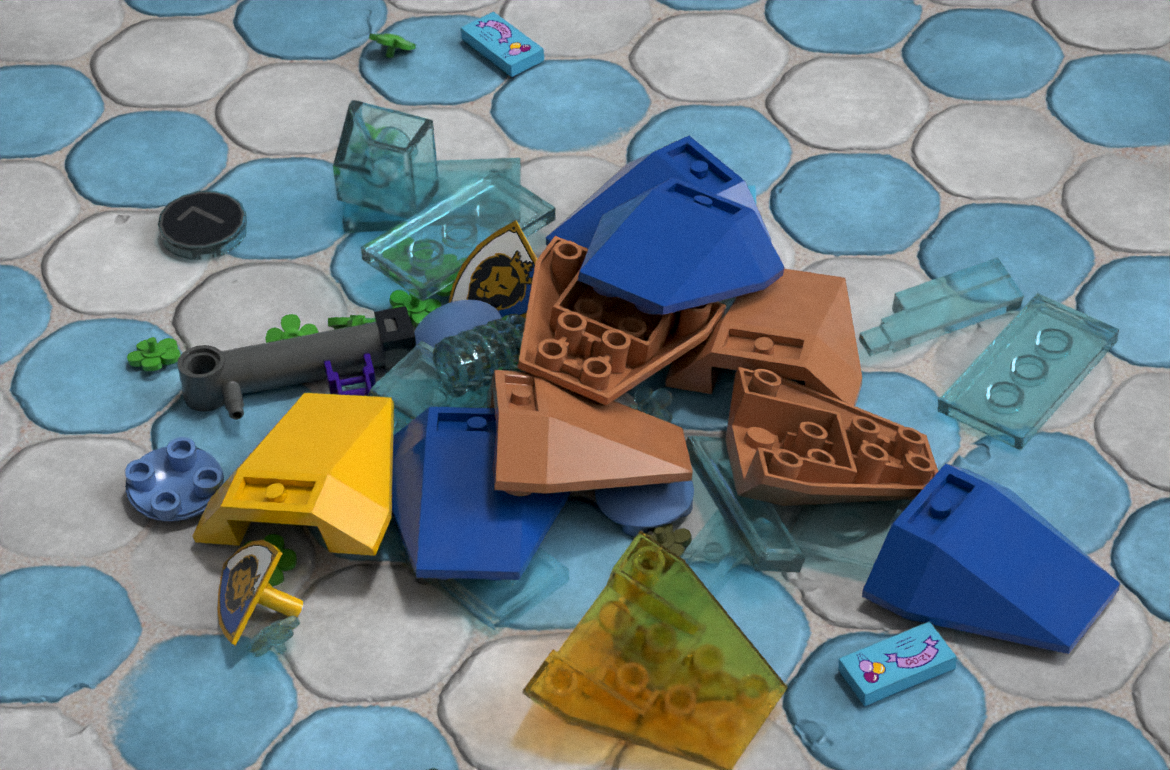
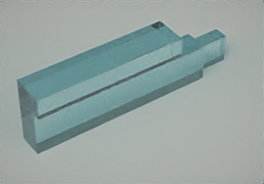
[859,257,1024,357]

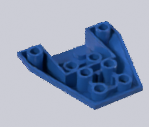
[546,136,771,249]
[577,177,785,315]
[392,407,572,581]
[862,463,1120,654]

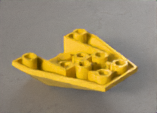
[192,393,394,556]

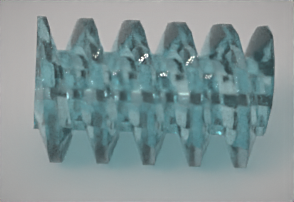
[433,314,525,397]

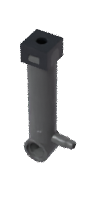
[178,306,419,420]

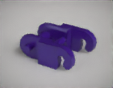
[324,353,378,396]

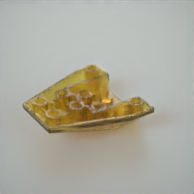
[522,531,788,770]

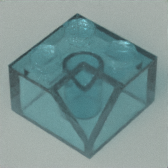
[333,100,440,221]

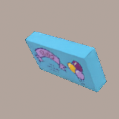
[461,11,545,77]
[838,621,957,706]

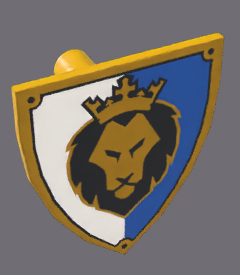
[449,220,537,323]
[217,540,303,645]

